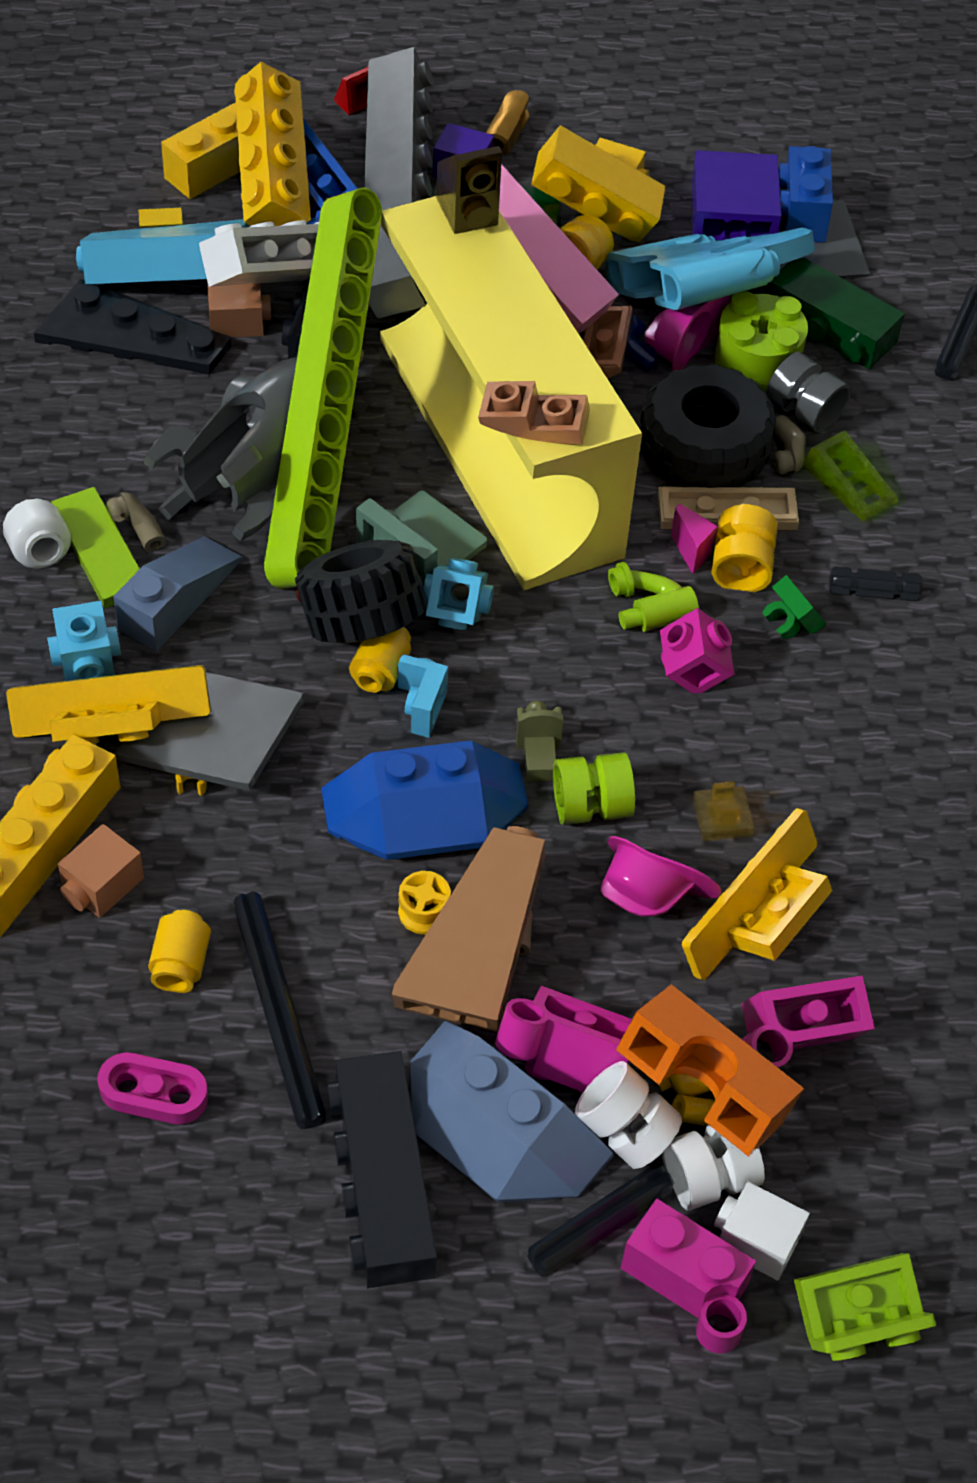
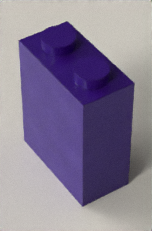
[692,150,781,241]

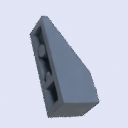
[113,536,243,651]

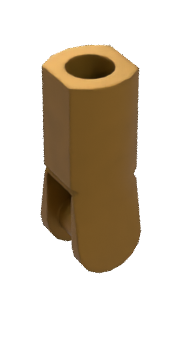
[486,90,529,155]

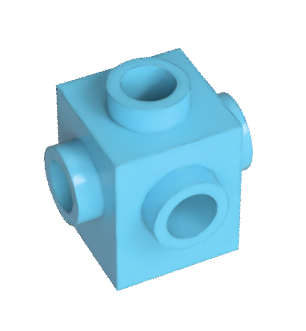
[423,558,494,630]
[47,601,121,681]

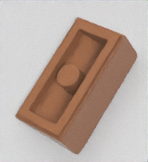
[583,306,633,379]

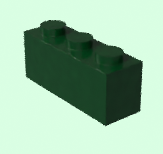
[766,257,905,370]

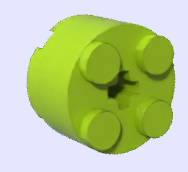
[715,291,808,391]

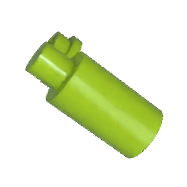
[608,562,699,632]

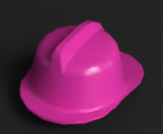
[645,295,731,372]
[601,836,722,917]

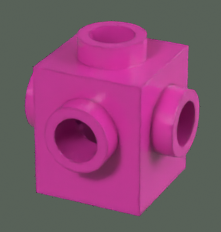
[660,608,734,693]

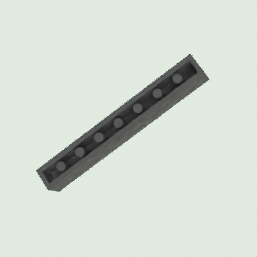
[364,47,433,319]

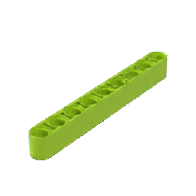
[264,187,382,589]

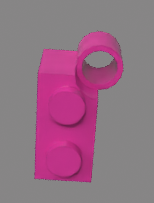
[741,975,875,1068]
[495,986,632,1094]
[620,1198,756,1353]

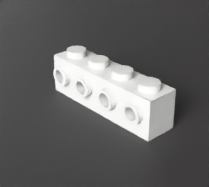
[199,220,319,287]

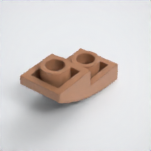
[478,381,590,444]

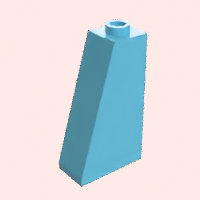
[76,219,251,284]

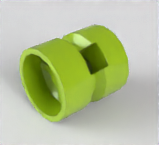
[553,752,635,825]

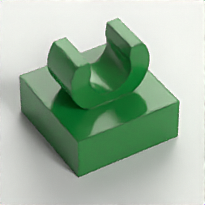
[762,575,827,639]

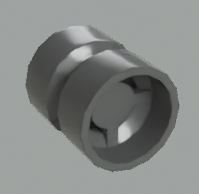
[766,351,852,434]

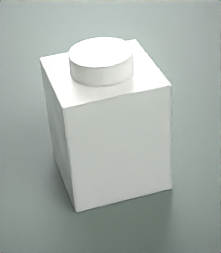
[714,1181,810,1281]

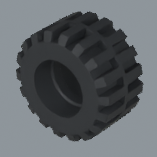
[295,540,428,643]

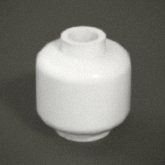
[3,498,71,569]

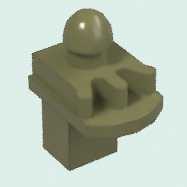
[516,700,564,782]

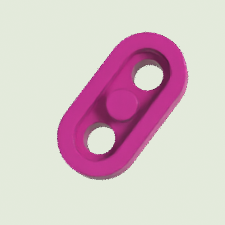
[97,1052,208,1125]

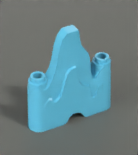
[606,228,815,310]

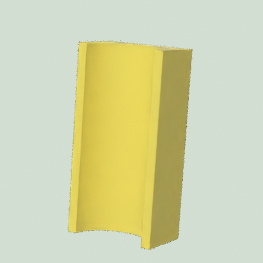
[380,196,642,590]

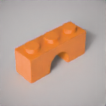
[616,984,804,1157]

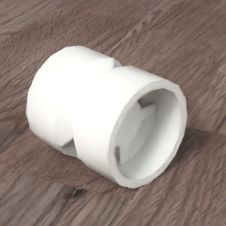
[575,1061,682,1169]
[662,1125,765,1211]

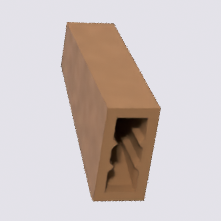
[392,826,545,1033]

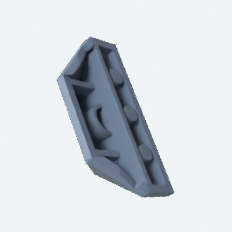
[410,1020,614,1203]

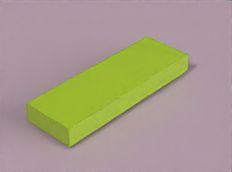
[51,487,139,609]

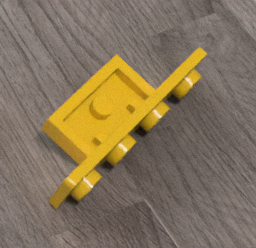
[6,665,211,744]
[682,808,832,981]

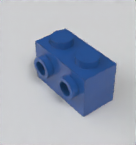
[778,146,833,243]

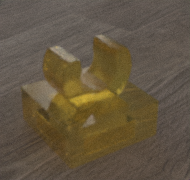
[693,781,754,841]

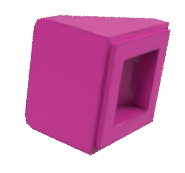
[671,504,718,574]

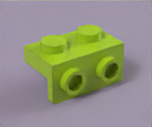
[794,1253,936,1361]

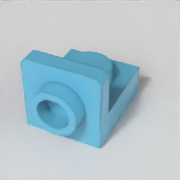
[398,655,448,738]

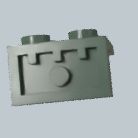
[356,491,487,587]

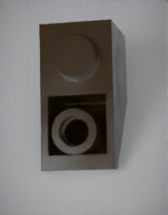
[436,146,502,234]

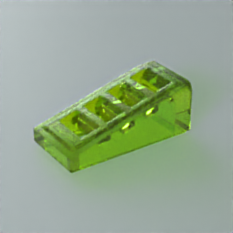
[803,430,899,522]

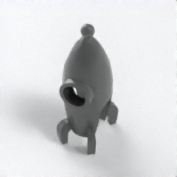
[144,349,364,541]

